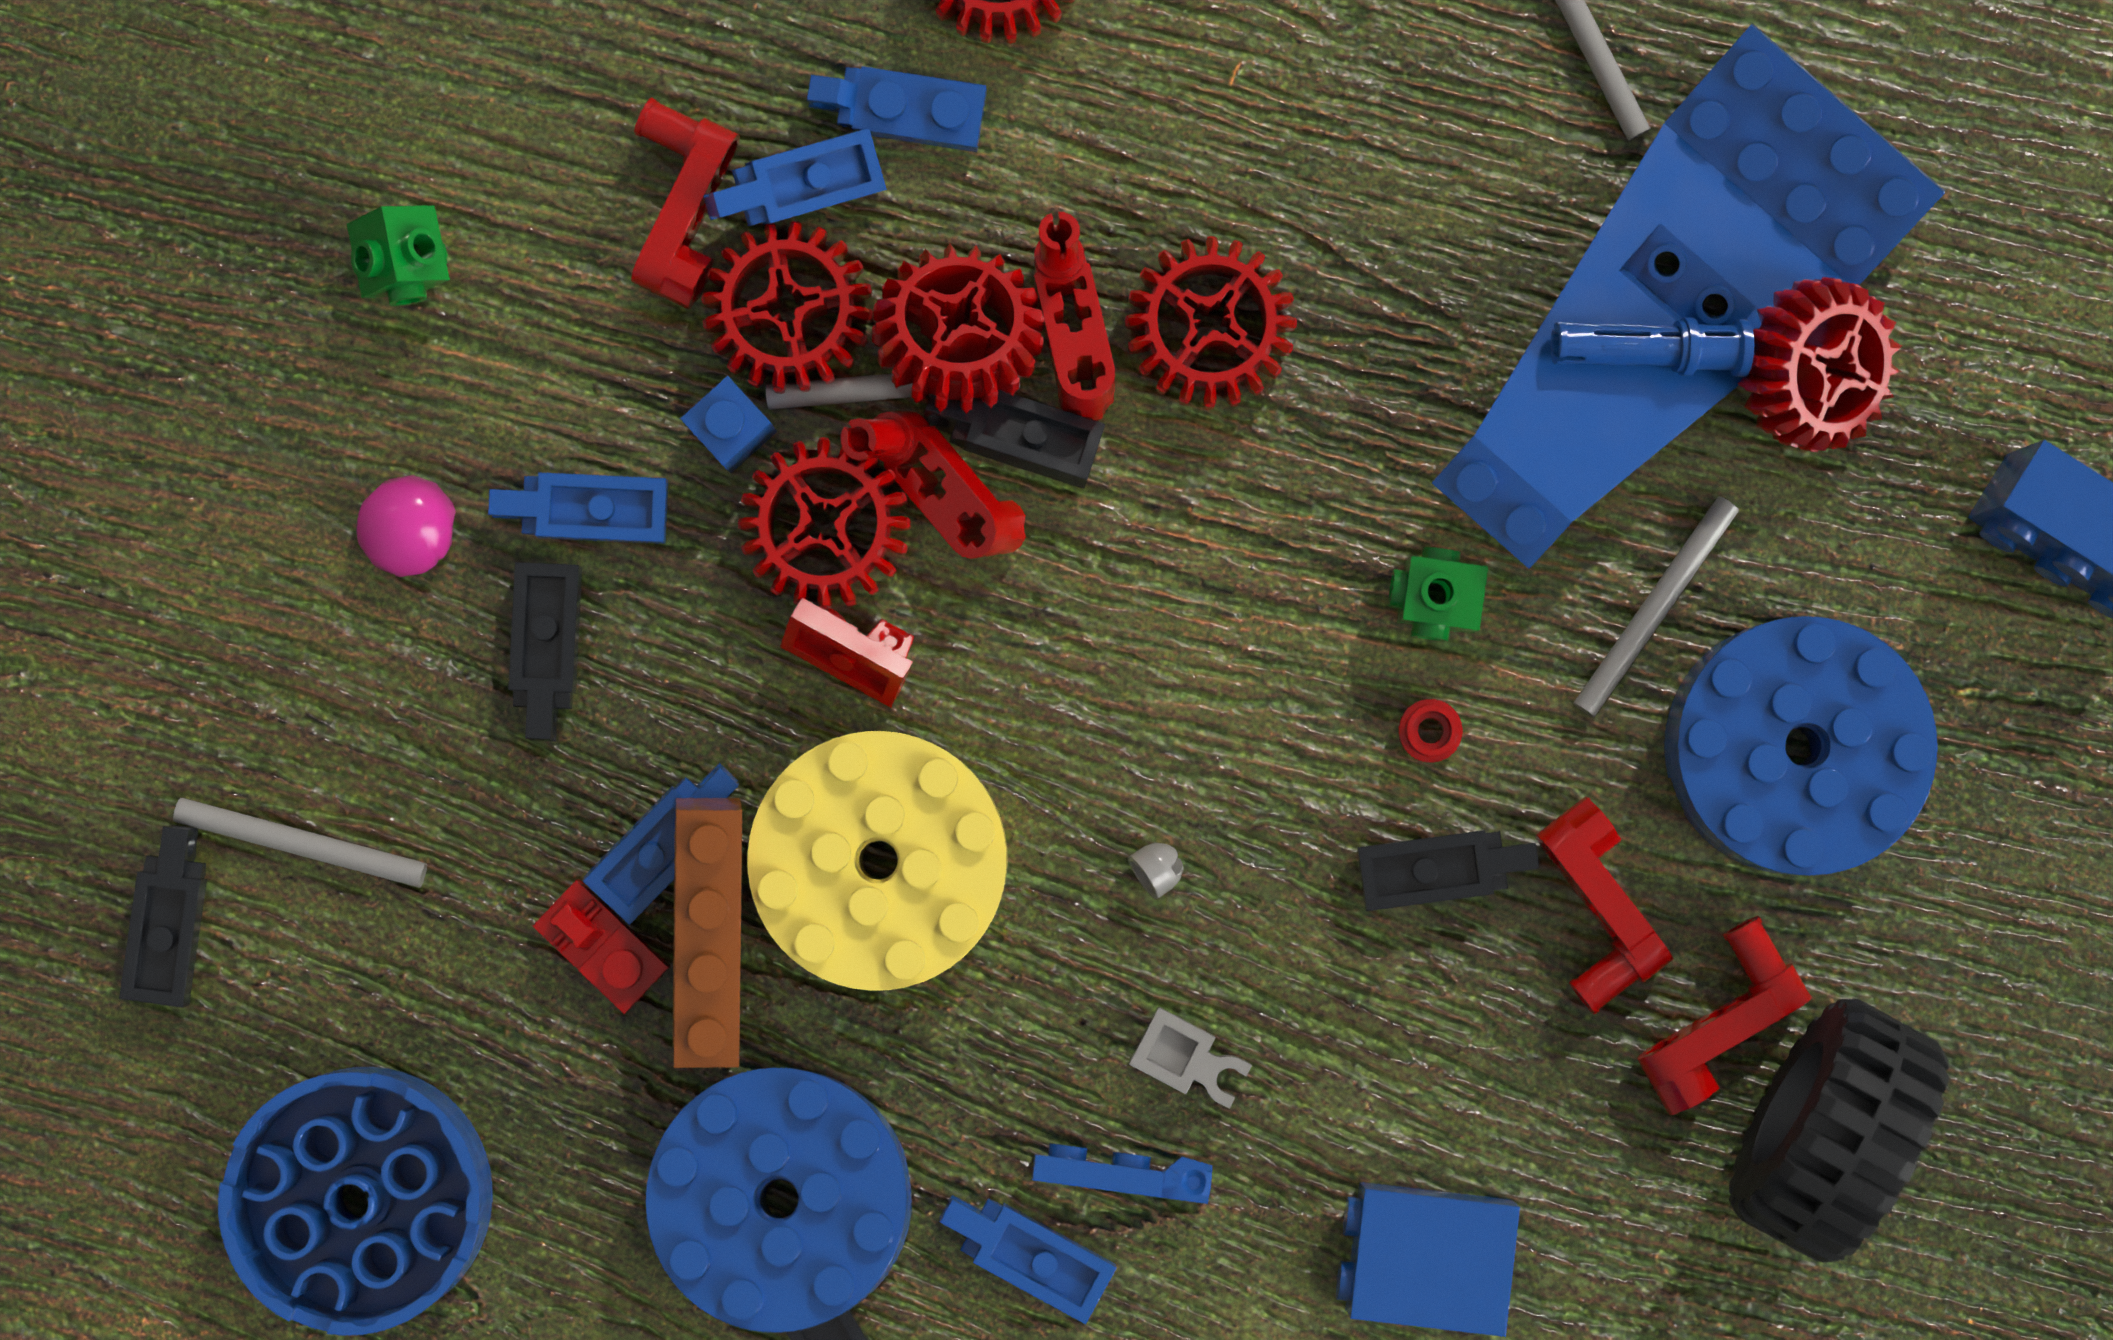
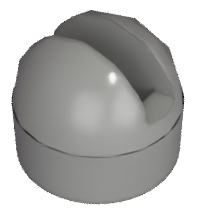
[1128,842,1184,899]

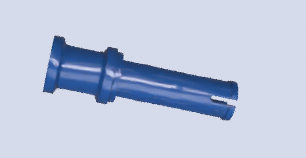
[1550,317,1754,377]

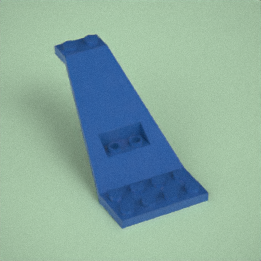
[1432,23,1945,569]

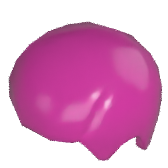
[356,475,456,577]

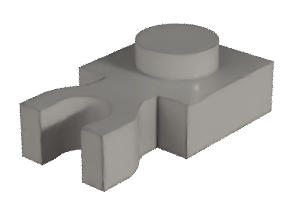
[1129,1006,1252,1109]

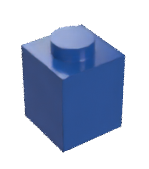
[680,375,777,474]

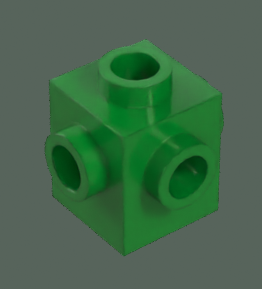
[347,205,450,306]
[1388,547,1488,641]

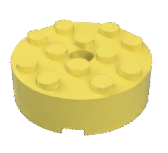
[747,731,1008,991]

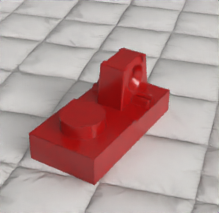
[780,598,914,708]
[532,879,671,1014]

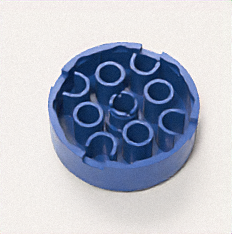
[1664,616,1938,875]
[218,1067,493,1336]
[646,1068,912,1333]

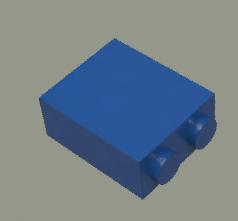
[1336,1182,1520,1337]

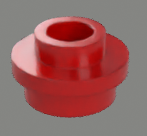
[1398,699,1463,763]

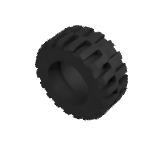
[1728,999,1949,1263]

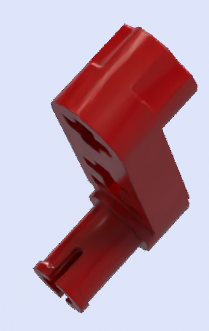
[631,97,740,310]
[1034,212,1115,421]
[840,410,1026,559]
[1535,796,1674,1015]
[1637,916,1812,1115]

